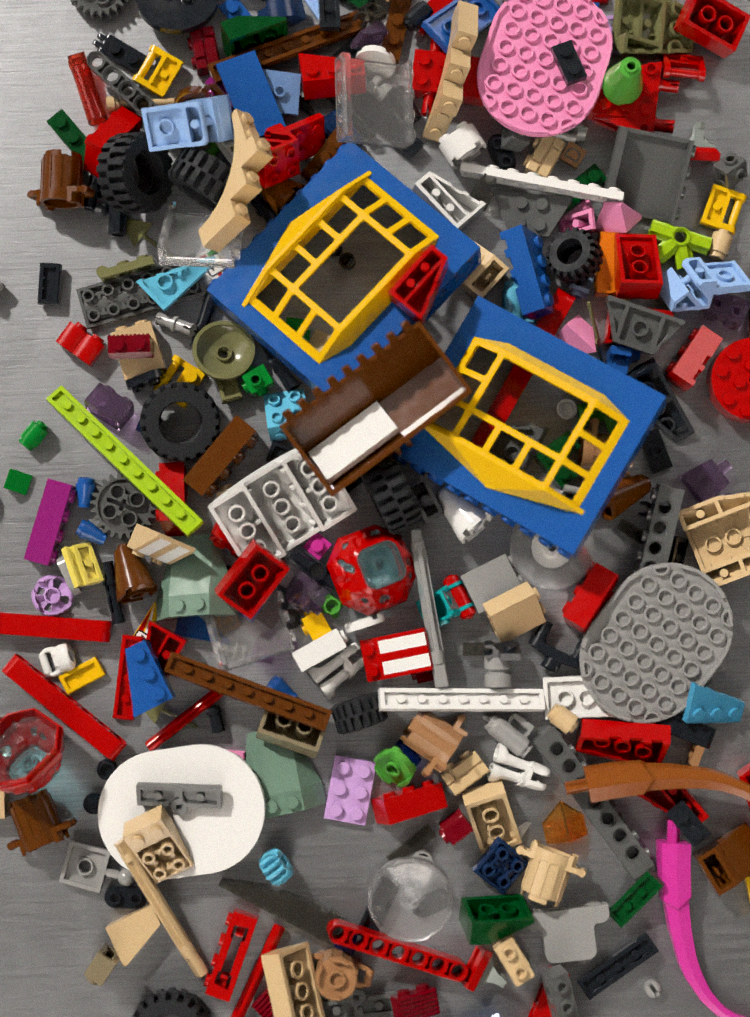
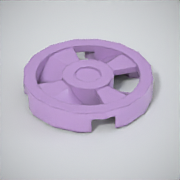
[31,575,74,616]

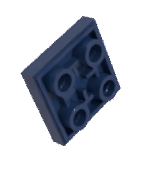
[471,836,529,895]

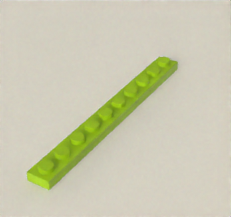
[46,385,204,538]

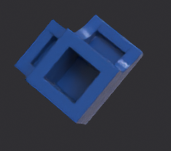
[605,345,641,375]

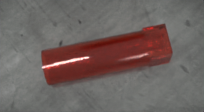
[67,51,108,126]

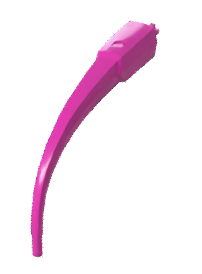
[656,819,746,1017]

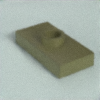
[216,378,243,404]

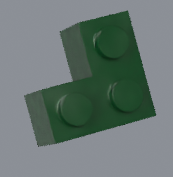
[534,430,581,489]

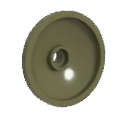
[192,320,255,380]

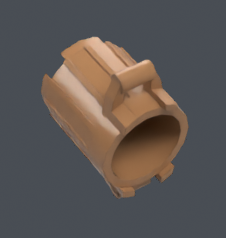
[577,418,633,476]
[399,711,468,777]
[311,946,374,1001]

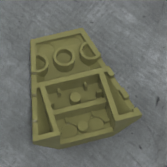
[612,0,694,54]

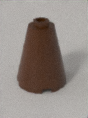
[257,173,305,215]
[601,474,652,521]
[114,543,158,604]

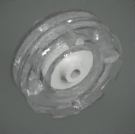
[510,525,595,590]

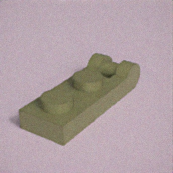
[96,254,156,281]

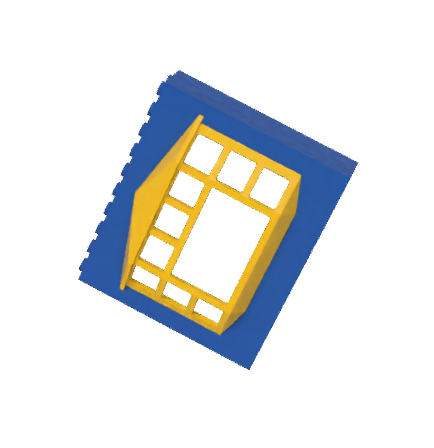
[207,140,482,393]
[392,296,666,559]

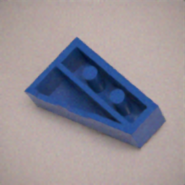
[125,639,176,717]

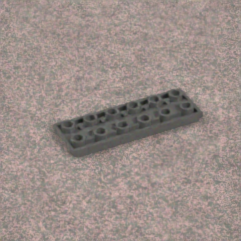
[76,255,206,329]

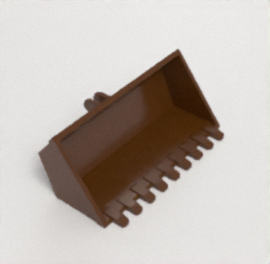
[280,320,473,497]

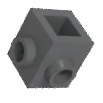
[713,152,748,189]

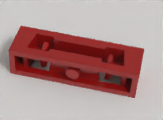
[203,907,259,1002]

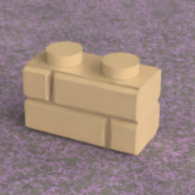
[523,136,566,178]
[440,749,490,796]

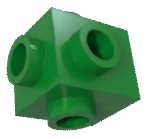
[241,364,275,397]

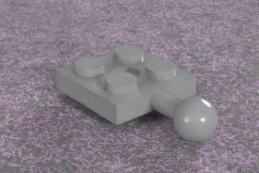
[59,839,134,893]

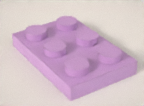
[324,755,376,826]

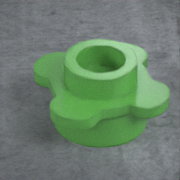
[320,594,344,618]

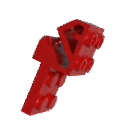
[258,113,325,189]

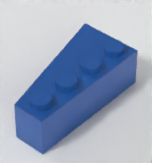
[499,224,554,320]

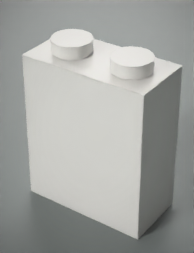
[292,628,349,672]

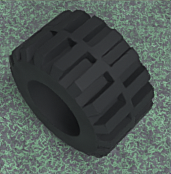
[546,227,604,285]
[330,692,388,734]

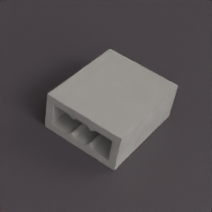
[459,554,524,614]

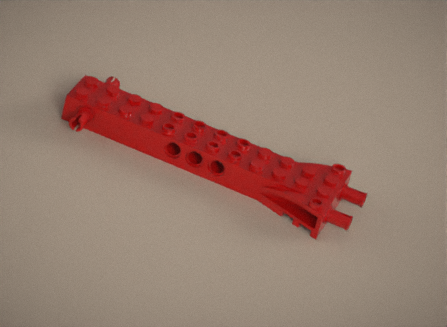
[409,38,680,134]

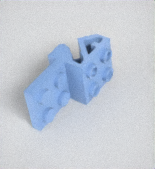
[141,94,234,152]
[660,257,750,312]

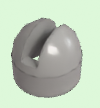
[644,979,662,998]

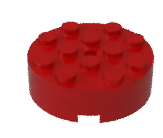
[706,338,750,424]

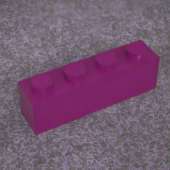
[24,478,77,566]

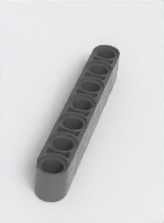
[87,51,199,153]

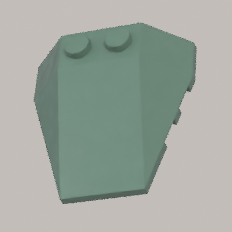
[156,534,238,621]
[244,731,326,819]

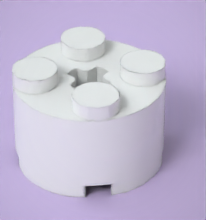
[439,121,487,169]

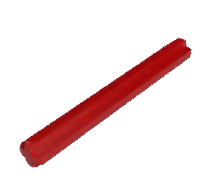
[145,691,224,751]
[231,923,285,1017]

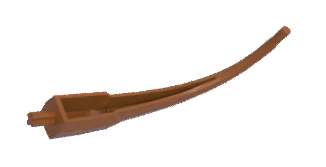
[564,760,750,803]

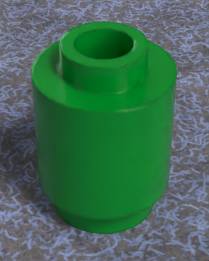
[18,419,49,451]

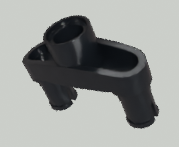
[529,621,582,673]

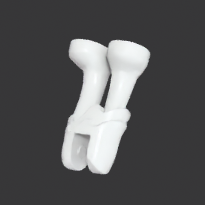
[306,642,364,701]
[486,743,551,791]

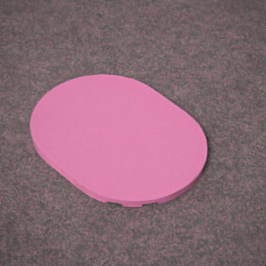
[477,0,613,137]

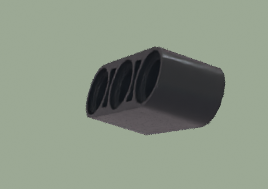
[653,714,716,749]

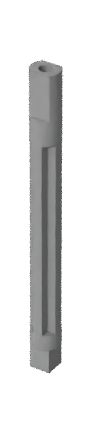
[410,529,450,688]

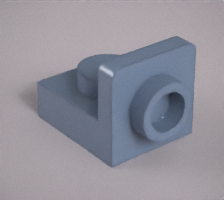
[567,273,595,299]

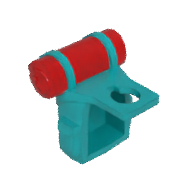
[415,574,477,628]

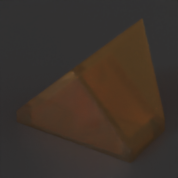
[542,800,588,844]

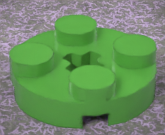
[374,746,417,787]

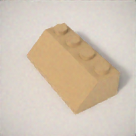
[261,942,325,1017]

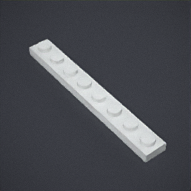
[460,161,624,203]
[378,688,545,712]

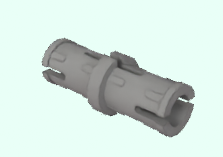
[155,312,197,337]

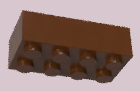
[183,415,259,499]

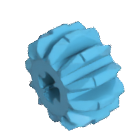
[259,848,293,886]

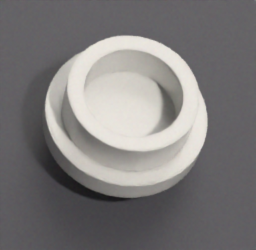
[556,399,577,420]

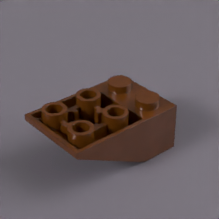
[691,822,750,896]

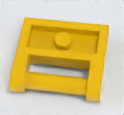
[131,45,184,98]
[699,184,747,236]
[153,354,206,409]

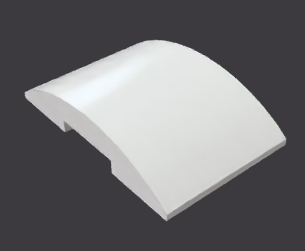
[207,448,358,559]

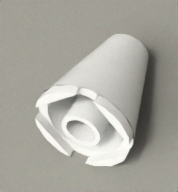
[437,486,493,544]

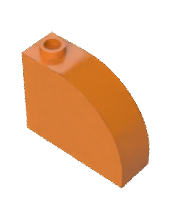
[594,231,631,297]

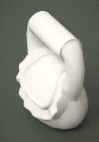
[39,643,76,677]

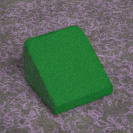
[4,468,33,495]

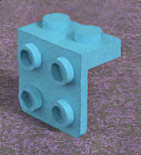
[263,389,305,442]

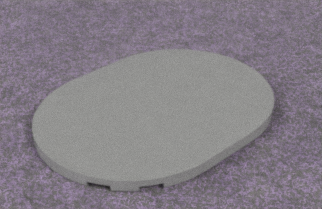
[579,562,734,724]

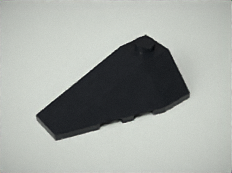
[627,357,695,442]

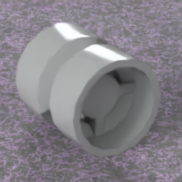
[484,657,512,687]

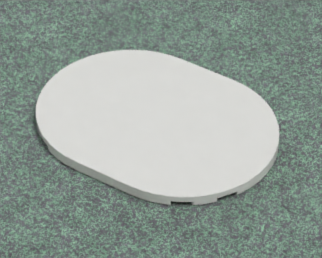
[98,744,266,880]

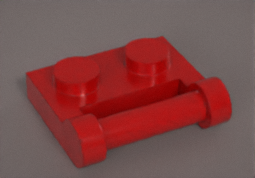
[661,54,706,82]

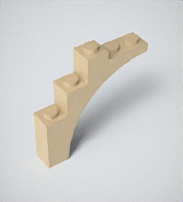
[423,0,478,142]
[198,109,273,252]

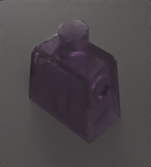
[678,459,732,503]

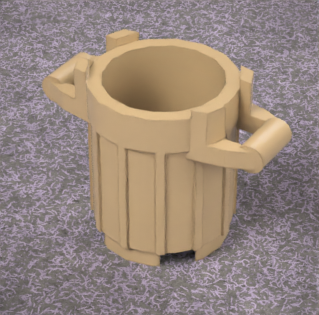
[516,839,587,907]

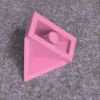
[559,199,596,236]
[594,202,642,233]
[556,315,597,354]

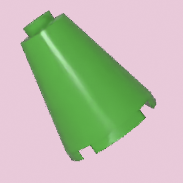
[602,57,643,105]

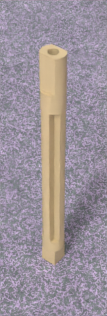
[114,838,209,978]

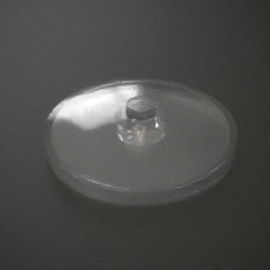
[367,856,453,942]

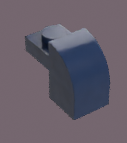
[257,0,306,27]

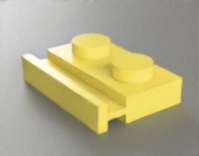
[61,542,104,588]

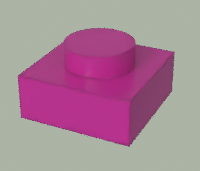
[303,532,332,560]

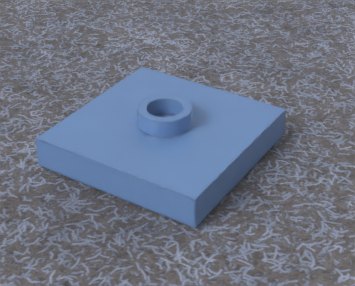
[263,69,301,117]

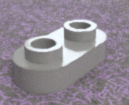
[56,556,83,596]

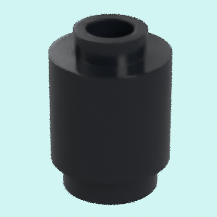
[403,1,433,32]

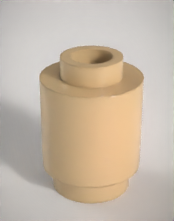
[708,229,733,261]
[546,703,579,734]

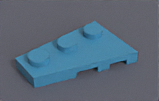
[682,681,745,724]

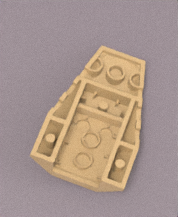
[679,492,750,586]

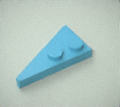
[136,258,217,312]

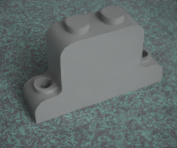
[527,900,609,966]

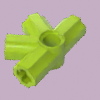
[648,219,712,270]

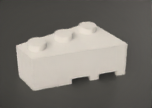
[412,171,486,231]

